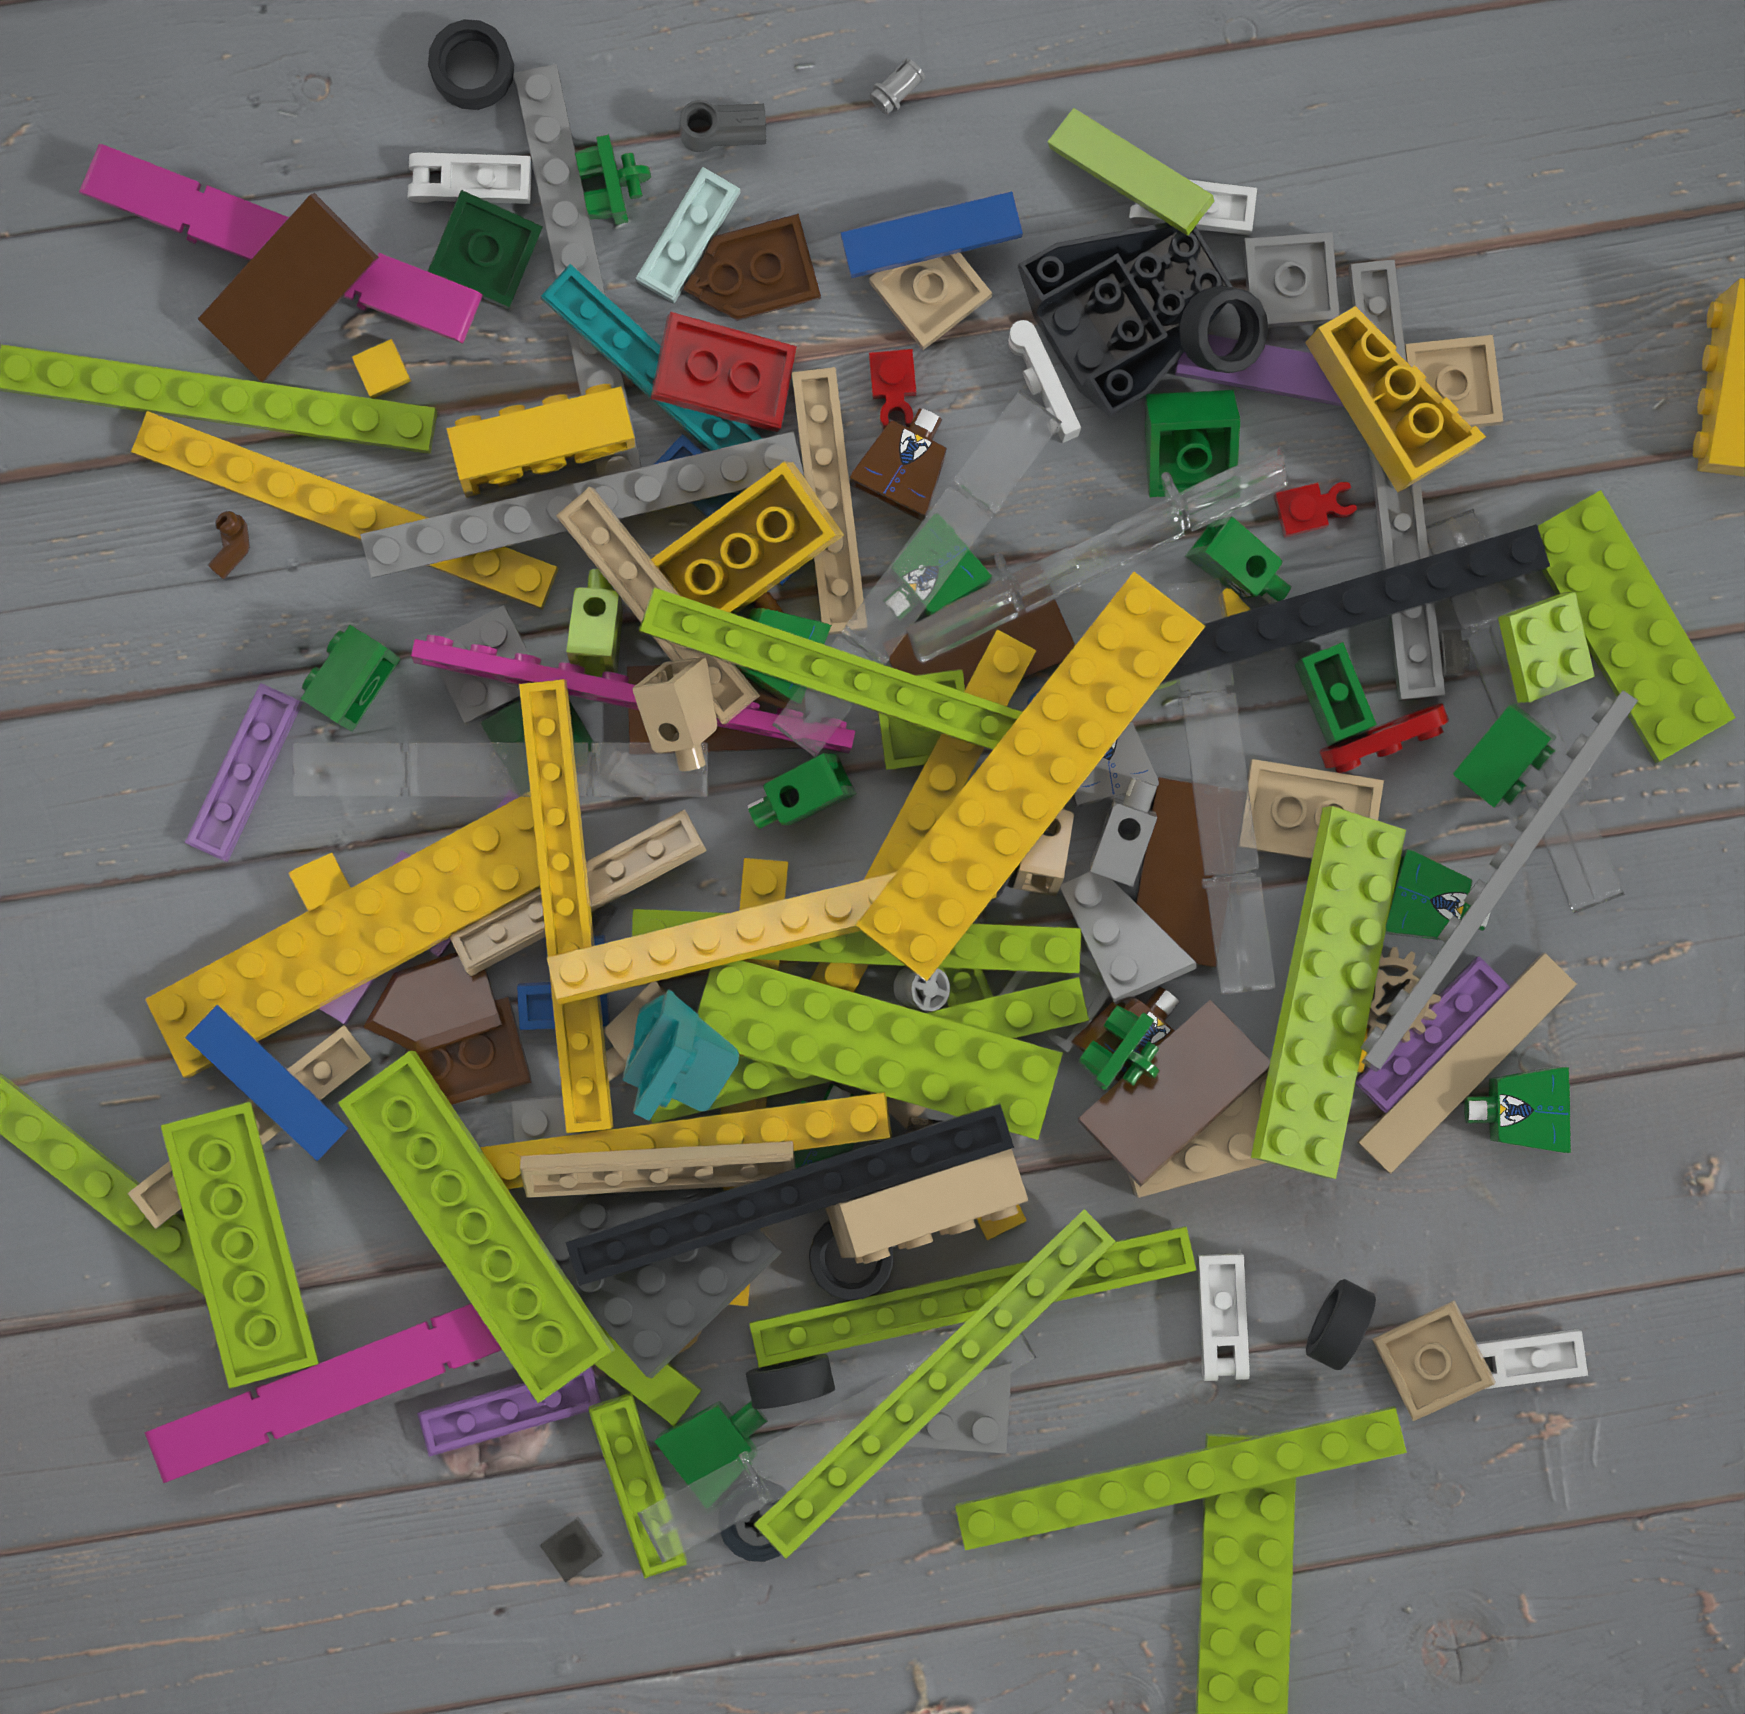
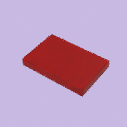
[650,312,797,432]

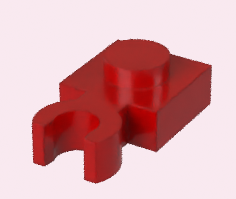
[869,349,916,429]
[1273,482,1357,538]

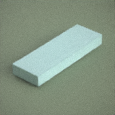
[636,167,741,303]

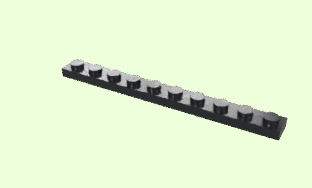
[1160,524,1550,685]
[565,1103,1014,1286]

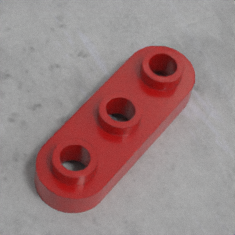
[1319,704,1449,773]

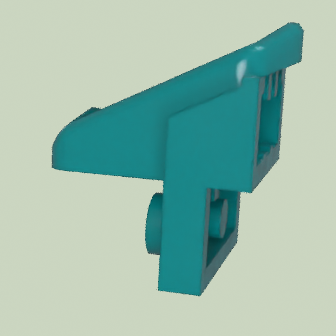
[622,990,739,1121]

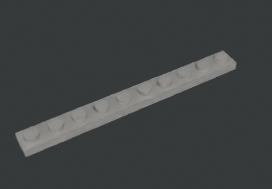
[514,64,642,478]
[1348,259,1445,701]
[360,432,804,578]
[1361,691,1638,1072]

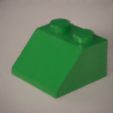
[1145,389,1240,498]
[301,625,401,732]

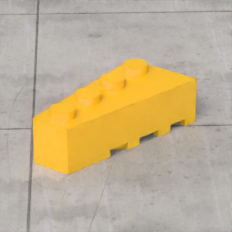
[1693,278,1745,477]
[1305,306,1486,493]
[446,384,635,498]

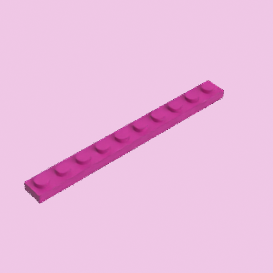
[411,635,855,754]

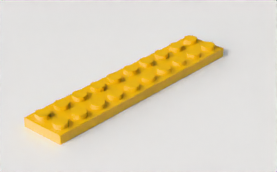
[855,571,1205,982]
[145,791,540,1079]

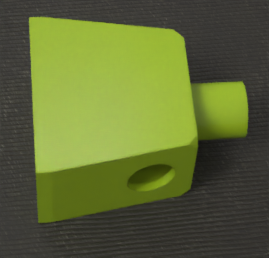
[566,569,623,678]

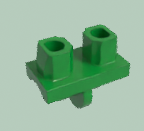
[575,134,651,225]
[1079,1006,1160,1091]

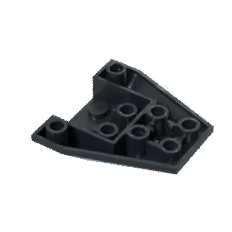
[1018,222,1233,417]

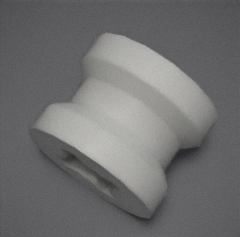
[894,967,950,1011]

